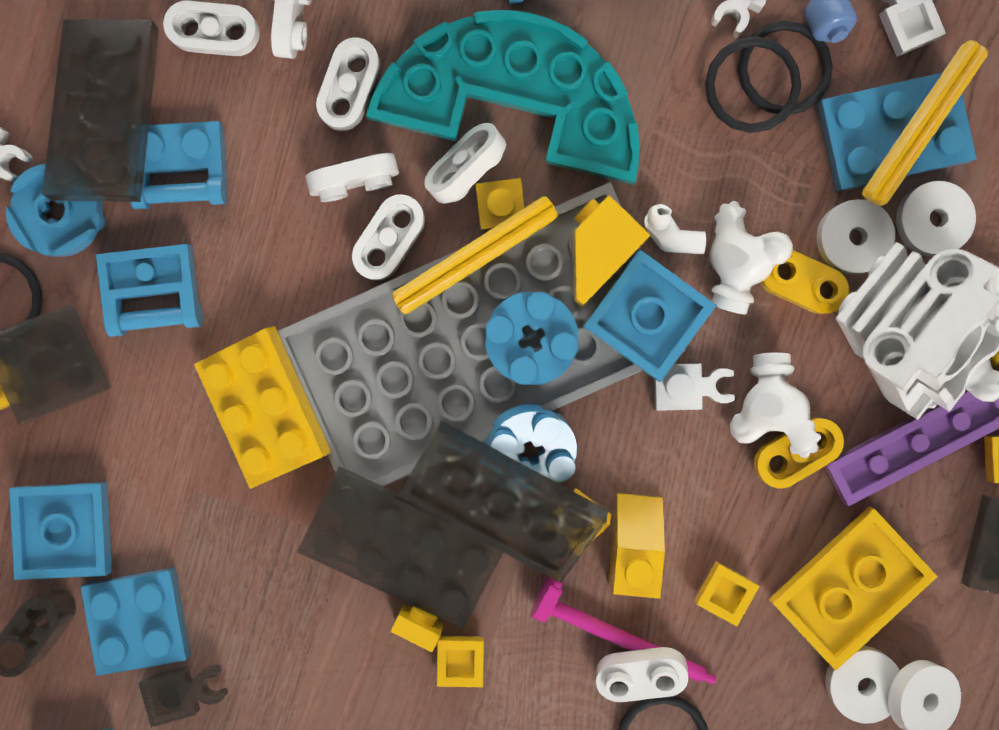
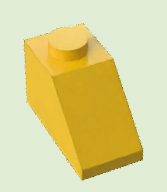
[573,195,651,307]
[608,493,665,599]

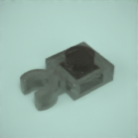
[138,665,228,728]

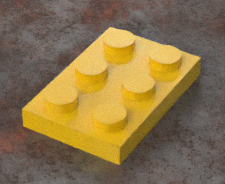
[194,326,332,489]
[769,506,938,671]

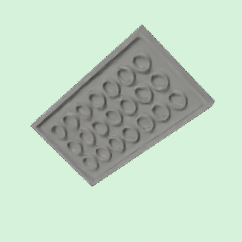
[278,182,686,502]

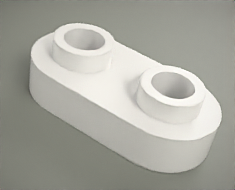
[271,0,312,59]
[163,1,260,56]
[316,37,381,131]
[424,123,506,204]
[305,153,399,202]
[352,194,425,281]
[596,647,688,702]

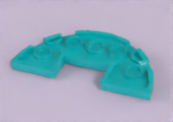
[366,10,640,185]

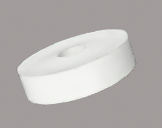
[896,181,976,256]
[816,199,895,274]
[825,646,900,724]
[888,660,961,730]

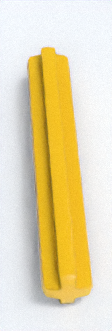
[862,40,988,207]
[392,196,558,314]

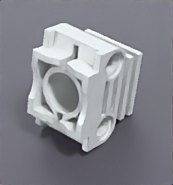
[836,242,999,420]

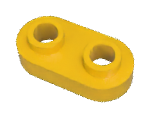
[760,250,849,314]
[754,417,844,488]

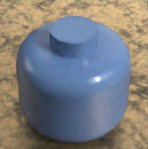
[804,0,857,43]

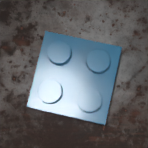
[583,250,717,382]
[9,482,112,580]
[80,567,191,676]

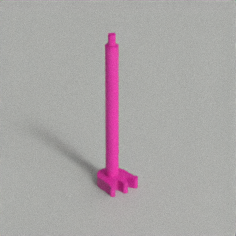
[530,571,716,685]

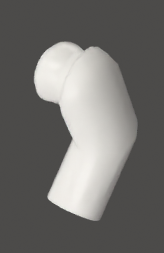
[644,204,706,254]

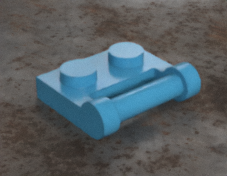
[128,121,228,209]
[96,244,203,337]

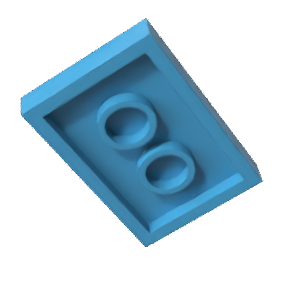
[817,72,977,192]

